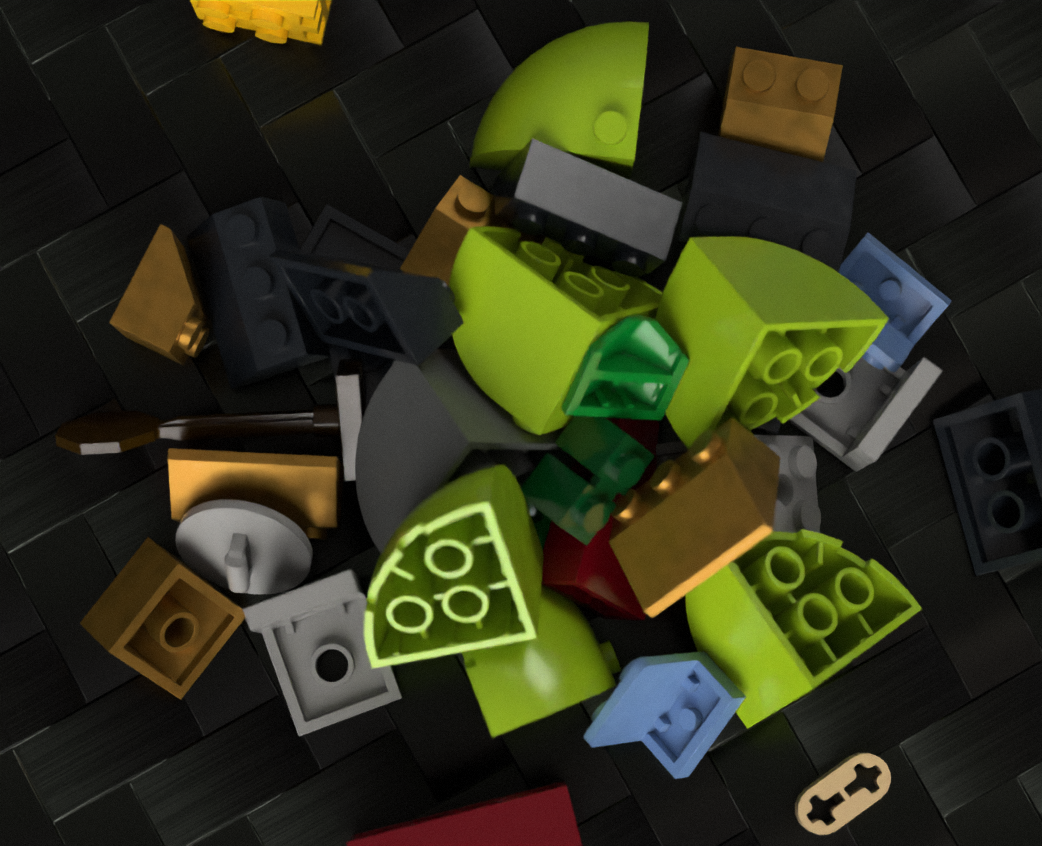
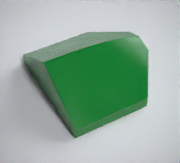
[561,315,690,420]

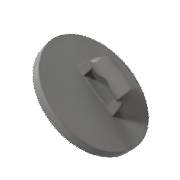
[175,500,313,594]

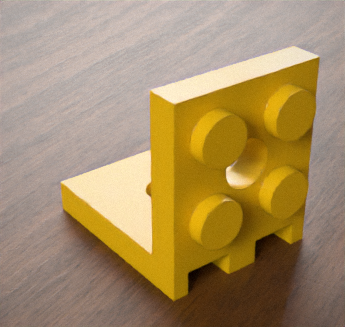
[190,0,332,45]

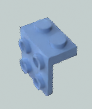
[839,233,952,372]
[584,651,746,779]

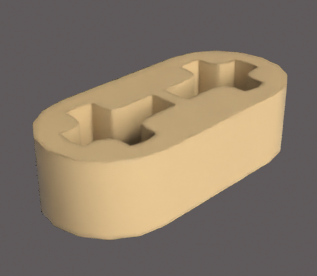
[795,753,891,835]

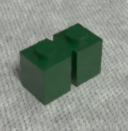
[520,416,655,545]

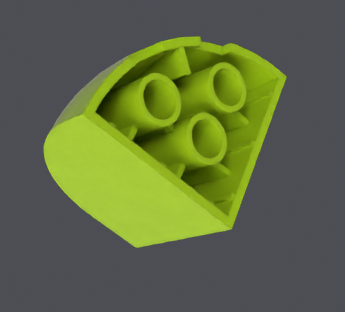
[470,21,649,180]
[449,226,662,435]
[655,237,889,449]
[364,465,544,668]
[685,529,922,729]
[461,584,621,737]

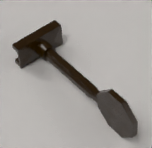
[55,358,366,481]

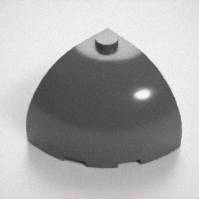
[355,348,577,553]

